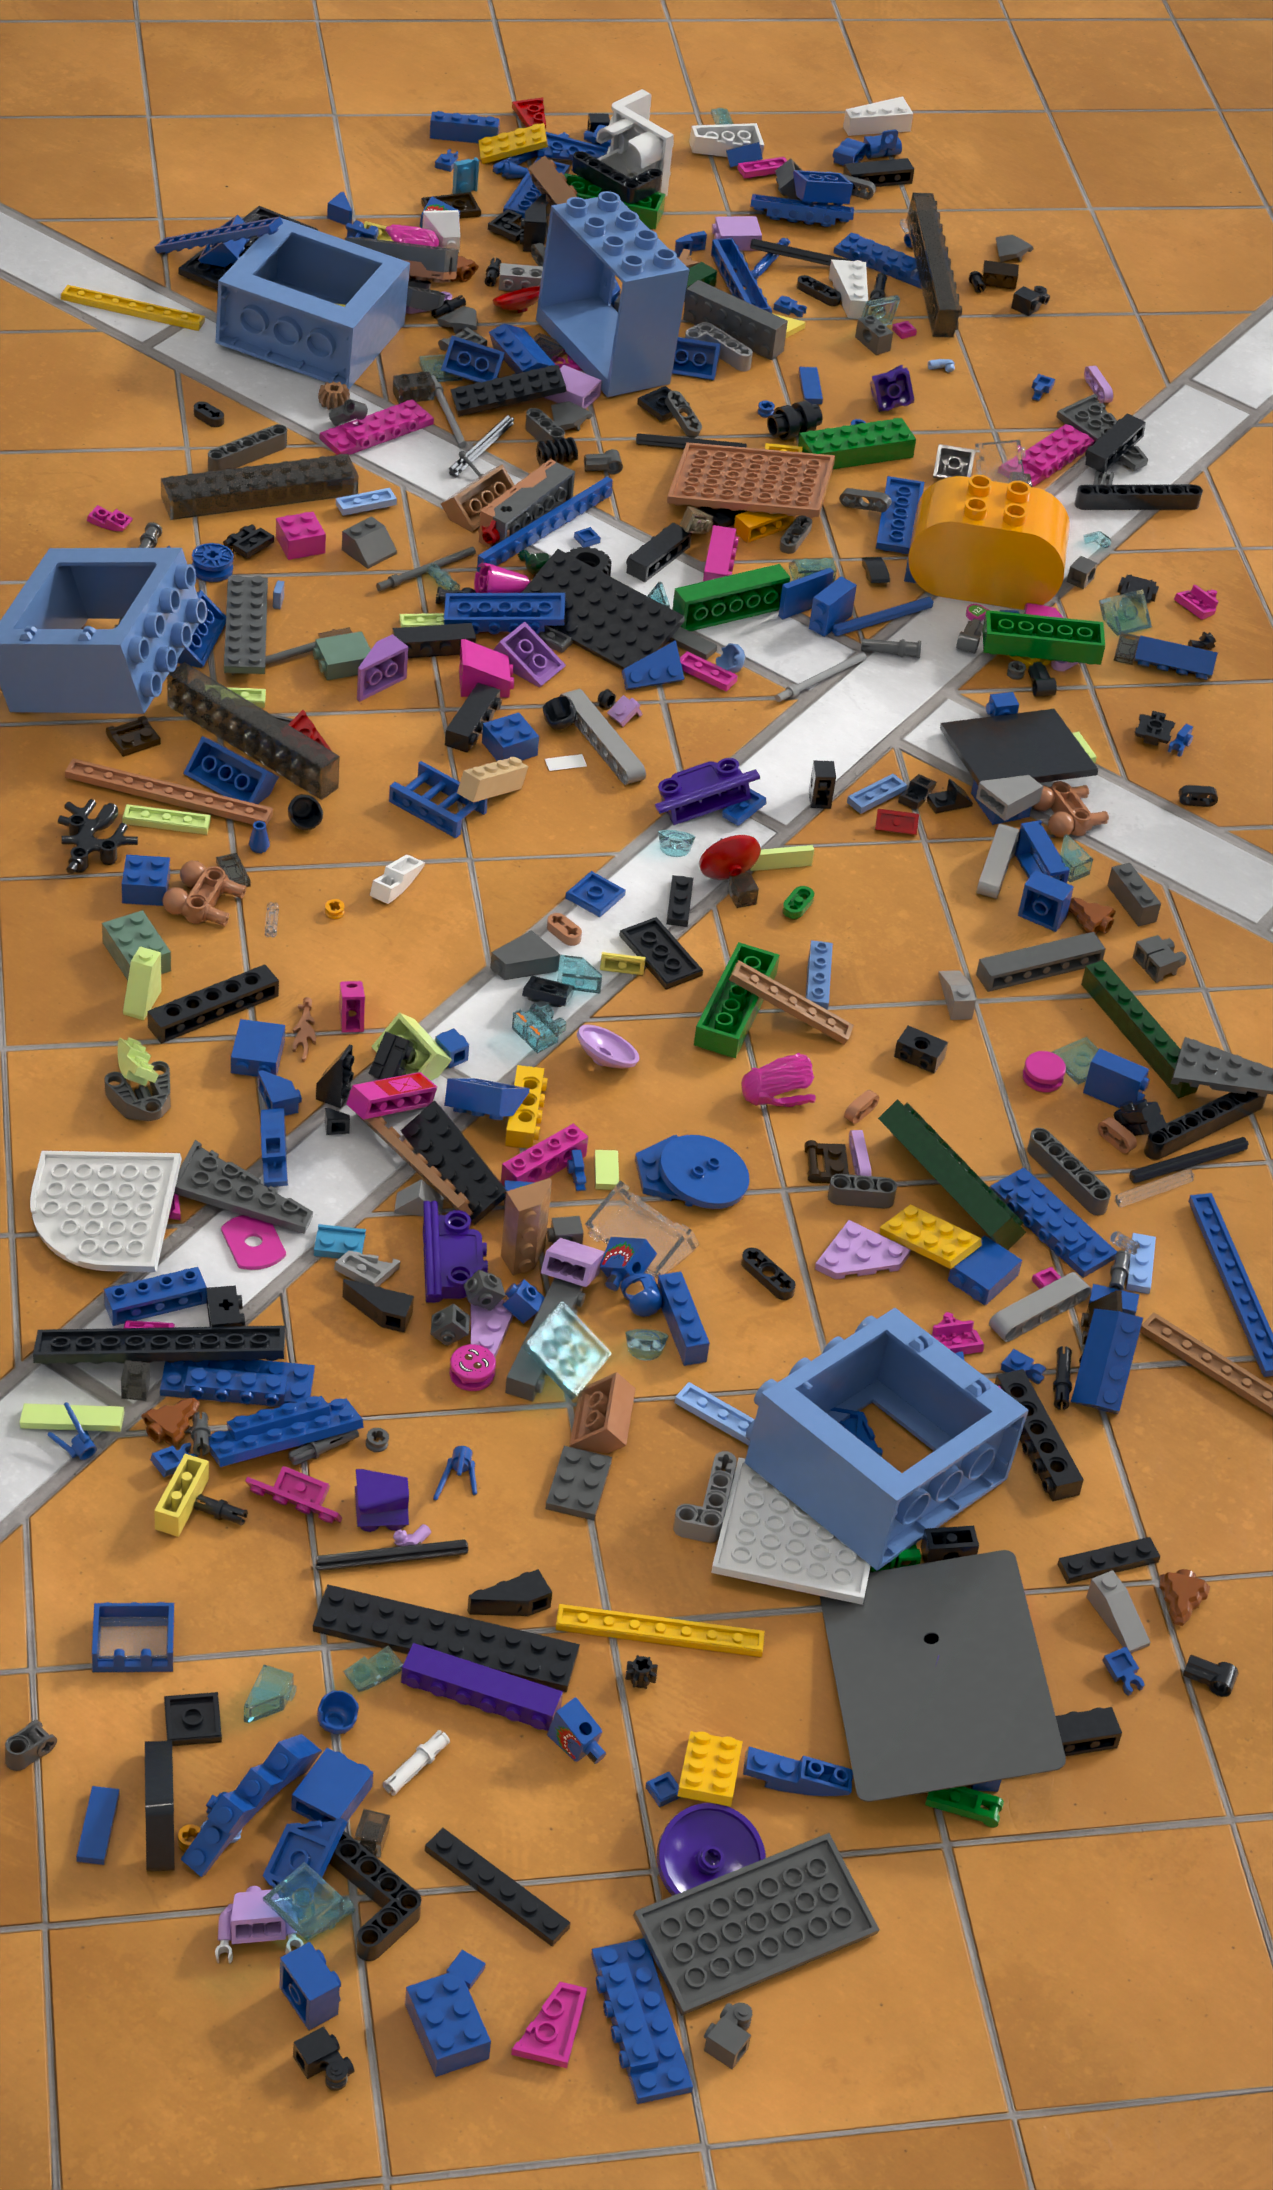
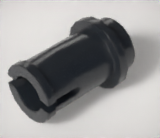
[969,271,986,293]

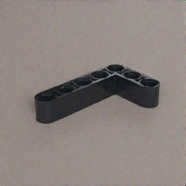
[572,151,663,204]
[145,1740,175,1872]
[329,1831,422,1961]

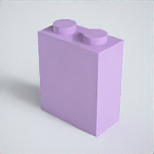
[712,216,762,251]
[545,365,602,409]
[541,1238,605,1287]

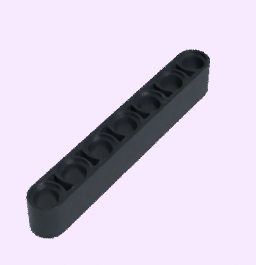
[1074,484,1203,510]
[1144,1091,1267,1160]

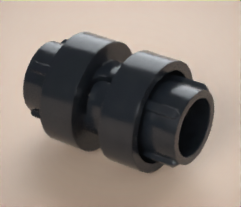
[767,400,823,440]

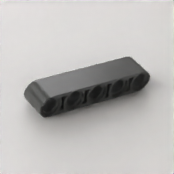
[208,424,287,475]
[1027,1128,1111,1215]

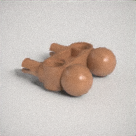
[1032,781,1109,838]
[162,860,246,927]

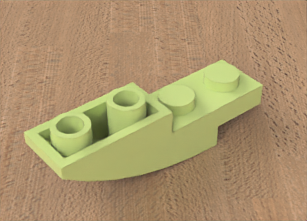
[117,1037,159,1086]

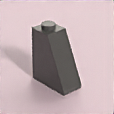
[490,930,560,980]

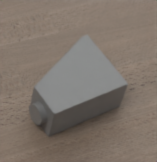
[976,775,1043,821]

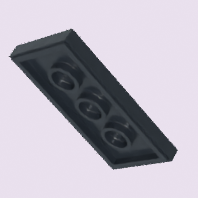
[619,917,703,989]

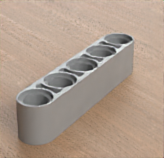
[989,1272,1092,1342]

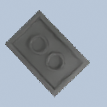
[545,1446,612,1520]

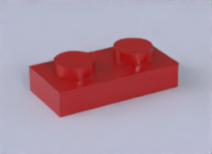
[875,809,919,835]

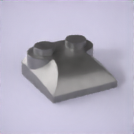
[933,444,975,479]

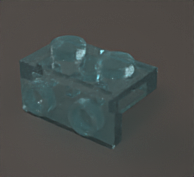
[711,108,733,125]

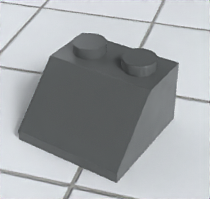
[775,158,803,200]
[342,516,397,569]

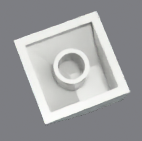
[422,210,460,252]

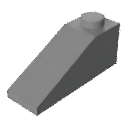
[938,970,976,1020]
[1086,1570,1151,1653]

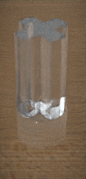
[1110,1231,1140,1255]

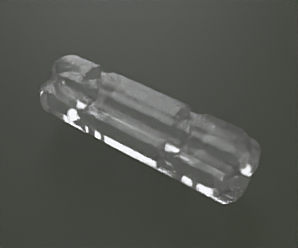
[265,902,279,938]

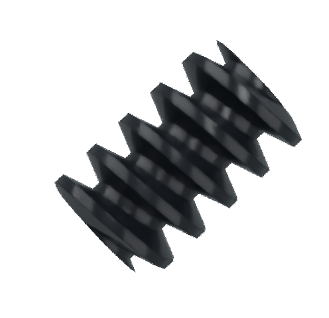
[536,437,578,465]

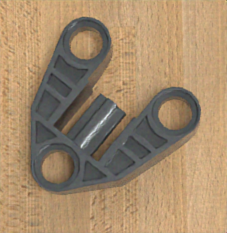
[406,278,445,311]
[104,1061,171,1121]

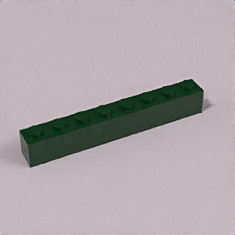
[1081,960,1198,1099]

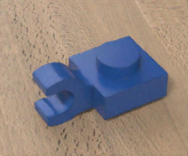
[1032,374,1055,401]
[1168,724,1193,757]
[1000,1349,1046,1384]

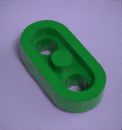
[782,886,815,919]

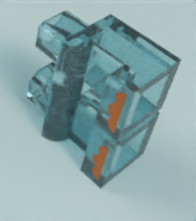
[512,1003,566,1054]

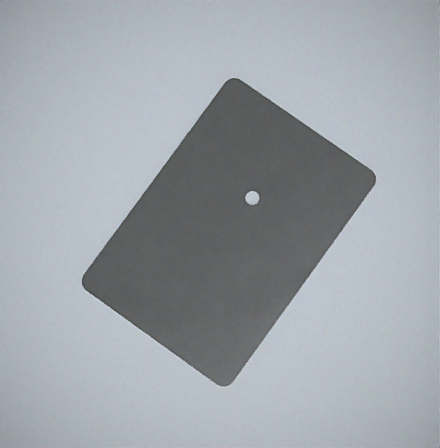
[820,1550,1066,1802]

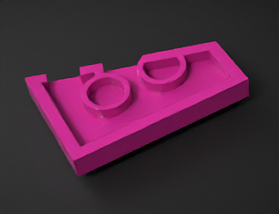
[511,1982,587,2068]

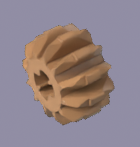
[318,381,350,410]

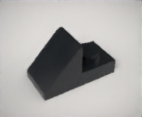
[927,779,973,814]

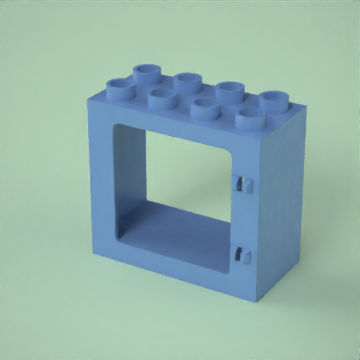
[536,191,689,397]
[0,548,207,714]

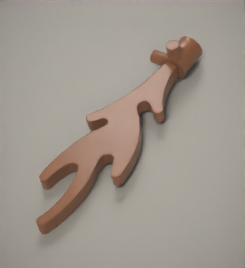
[293,997,316,1062]

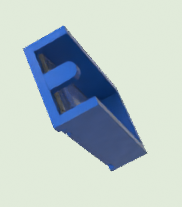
[1015,820,1070,883]

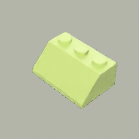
[372,1013,452,1081]

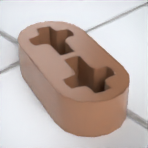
[547,913,582,946]
[844,1090,880,1124]
[1098,1117,1137,1154]

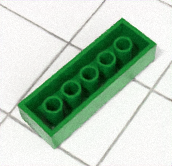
[564,173,666,230]
[798,418,916,470]
[672,564,791,632]
[982,610,1105,665]
[694,942,780,1059]

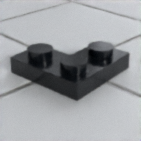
[488,209,524,242]

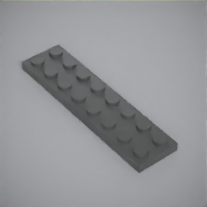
[224,575,268,674]

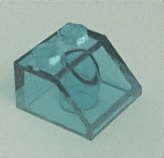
[789,558,837,583]
[1099,589,1152,636]
[263,1862,344,1937]

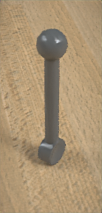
[459,451,483,478]

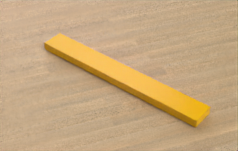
[61,285,205,331]
[555,1604,765,1657]

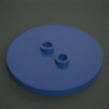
[659,1135,749,1209]

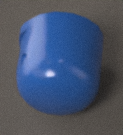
[620,1273,663,1317]

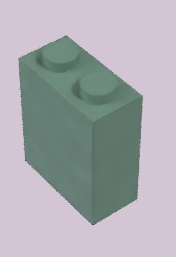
[313,631,371,680]

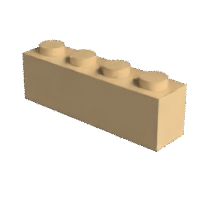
[457,757,529,802]

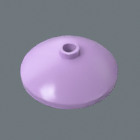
[577,1025,639,1068]

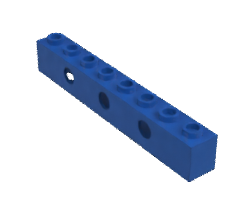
[711,238,772,313]

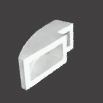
[370,854,425,904]

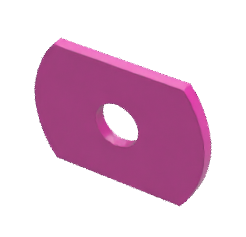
[221,1215,286,1270]

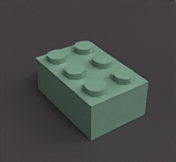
[102,910,171,980]

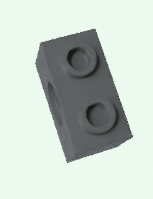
[855,315,893,355]

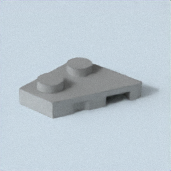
[334,1251,400,1287]

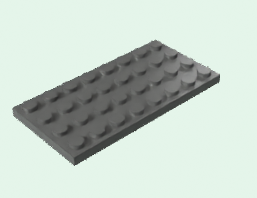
[633,1833,879,2016]

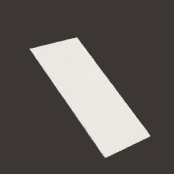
[545,754,587,771]

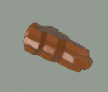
[450,256,479,282]
[1069,897,1116,934]
[141,1397,200,1446]
[1159,1569,1210,1626]

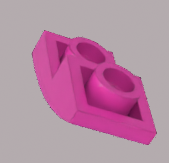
[87,505,133,531]

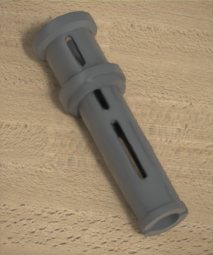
[138,522,162,548]
[861,638,921,658]

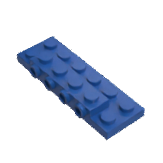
[750,194,854,227]
[834,233,942,290]
[444,593,565,634]
[990,1167,1117,1278]
[160,1359,315,1407]
[209,1396,364,1467]
[591,1938,693,2104]

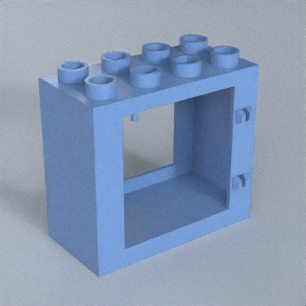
[215,218,410,389]
[745,1308,1029,1570]

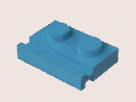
[452,157,479,194]
[314,1224,366,1259]

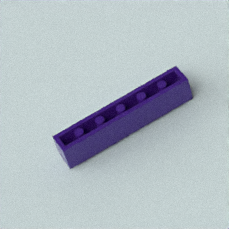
[401,1643,563,1731]

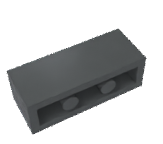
[1107,863,1161,927]

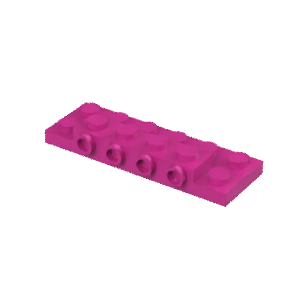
[319,399,434,458]
[1000,424,1095,487]

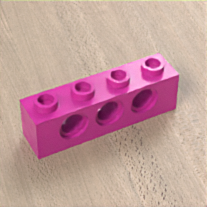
[501,1123,588,1185]

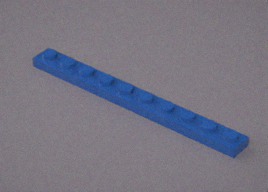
[154,217,283,254]
[477,477,613,572]
[1188,1193,1273,1377]

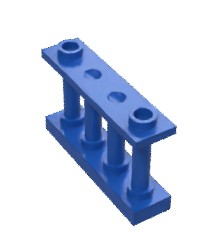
[389,761,488,838]

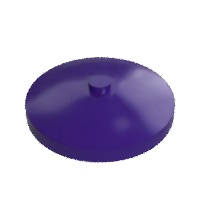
[657,1803,766,1896]

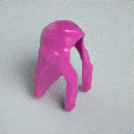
[385,224,439,247]
[741,1053,816,1107]

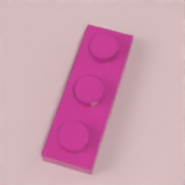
[738,157,787,178]
[680,651,738,691]

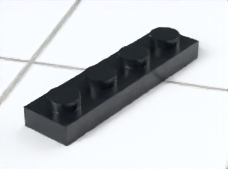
[1057,1537,1160,1584]

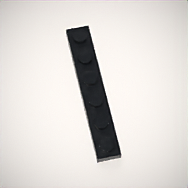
[425,1828,571,1947]

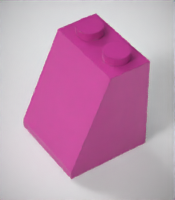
[459,639,514,698]

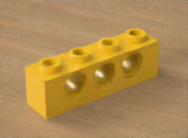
[505,1065,548,1149]

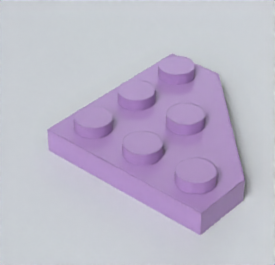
[815,1220,911,1279]

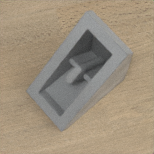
[394,1179,444,1216]

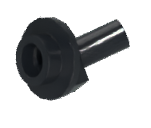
[1188,632,1216,649]

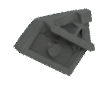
[996,235,1034,262]
[437,306,478,334]
[551,401,593,431]

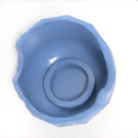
[716,643,745,674]

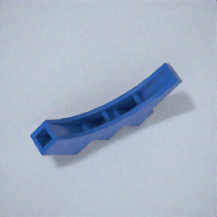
[181,1734,322,1877]

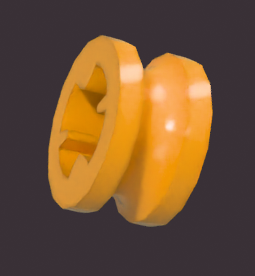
[325,899,345,919]
[178,1824,201,1852]

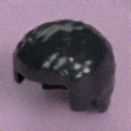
[543,696,577,730]
[288,794,323,830]

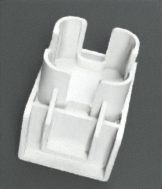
[596,89,674,197]

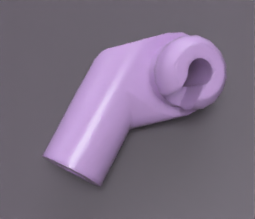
[393,1524,431,1547]

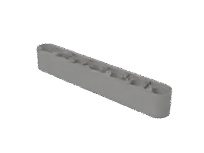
[559,689,646,785]

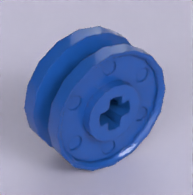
[192,543,234,582]

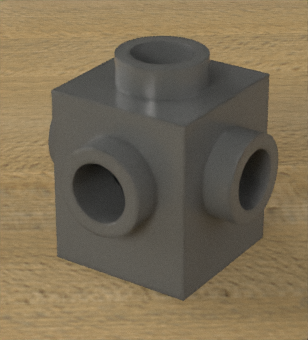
[464,1270,506,1311]
[431,1303,470,1346]

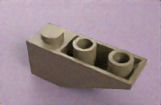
[680,506,713,534]

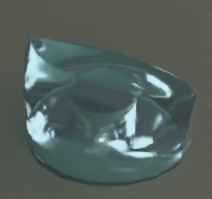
[658,830,696,857]
[625,1329,669,1360]

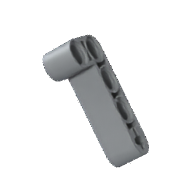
[685,322,753,371]
[976,824,1020,899]
[673,1451,736,1543]

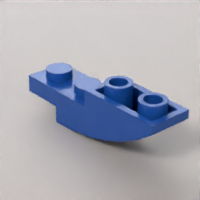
[261,1108,288,1187]
[743,1747,853,1796]

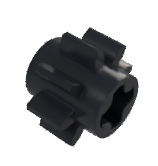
[625,1655,658,1689]

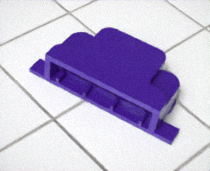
[655,758,760,825]
[423,1201,488,1303]

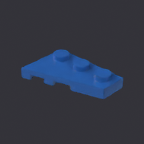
[622,640,684,690]

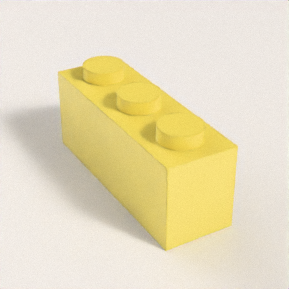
[154,1454,209,1537]

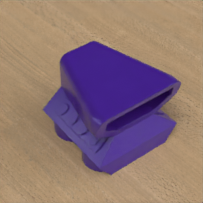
[870,365,914,412]
[355,1469,409,1532]

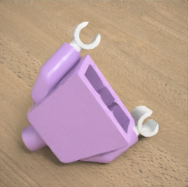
[215,1886,304,1963]

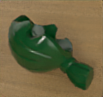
[518,550,550,576]

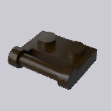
[106,716,161,757]
[804,1140,849,1183]

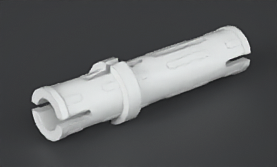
[383,1730,450,1796]

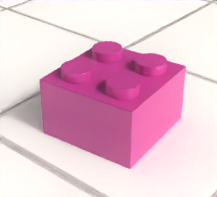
[276,512,326,560]

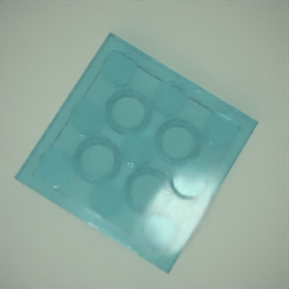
[522,1301,612,1400]

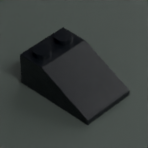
[520,194,546,252]

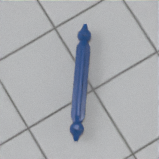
[751,238,790,280]

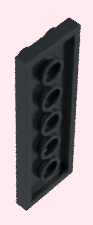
[450,365,567,417]
[400,1100,507,1225]

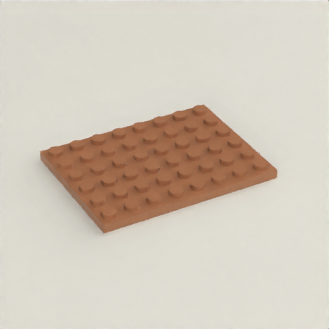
[667,442,835,518]

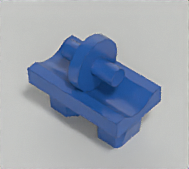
[346,220,379,239]

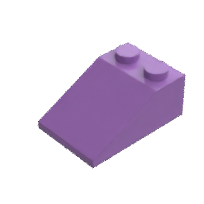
[494,622,566,688]
[357,634,408,702]

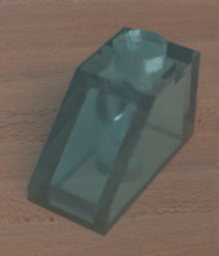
[1060,834,1093,882]
[557,955,602,994]
[244,1665,297,1723]

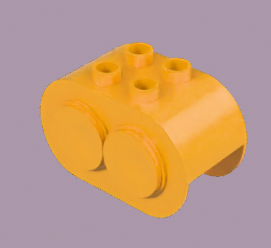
[908,475,1070,610]

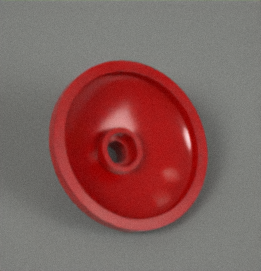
[492,286,540,313]
[699,835,761,880]

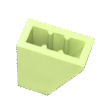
[123,947,161,1020]

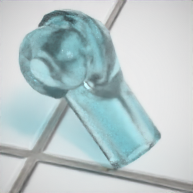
[1083,531,1111,548]

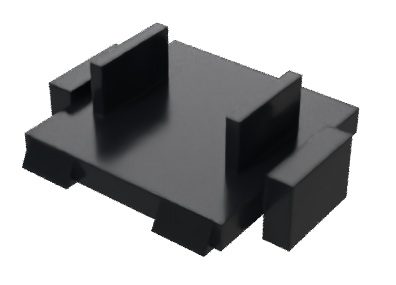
[1117,574,1159,604]
[1135,711,1175,746]

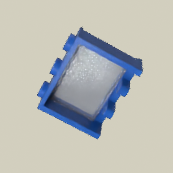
[92,1602,174,1672]

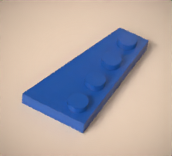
[538,132,608,160]

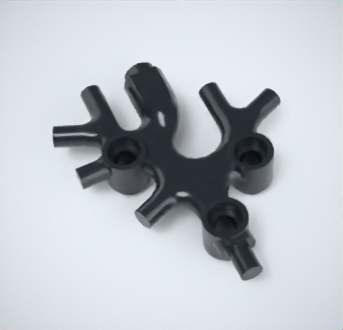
[58,799,138,874]

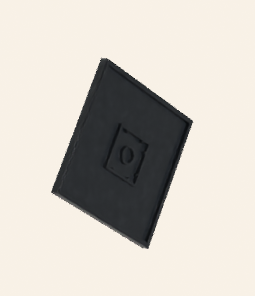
[940,709,1098,785]

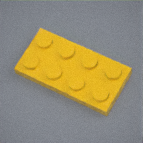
[478,123,548,164]
[879,1204,982,1269]
[677,1731,743,1807]

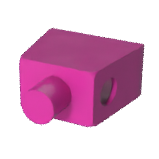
[339,981,365,1033]

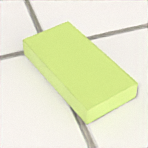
[594,1150,619,1190]

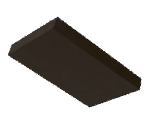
[421,192,481,219]

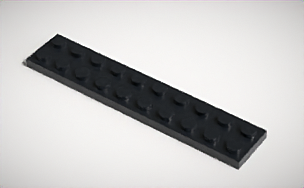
[33,1326,286,1365]
[313,1584,580,1692]

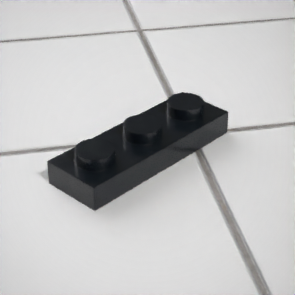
[666,875,694,927]

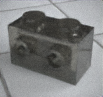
[393,371,435,404]

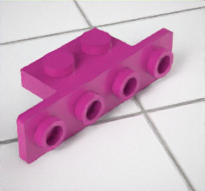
[245,1466,342,1524]

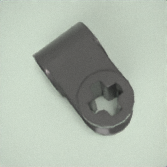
[5,1720,57,1771]

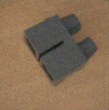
[1133,935,1187,983]

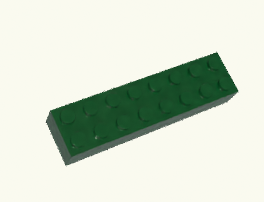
[878,1099,1026,1250]

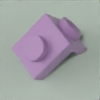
[607,695,643,727]

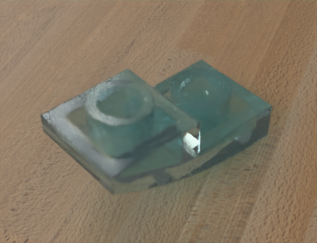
[343,1646,403,1692]

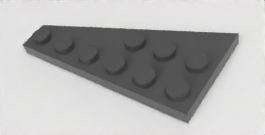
[1056,394,1148,471]
[1171,1037,1273,1097]
[174,1140,313,1234]

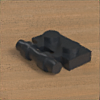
[223,524,274,559]

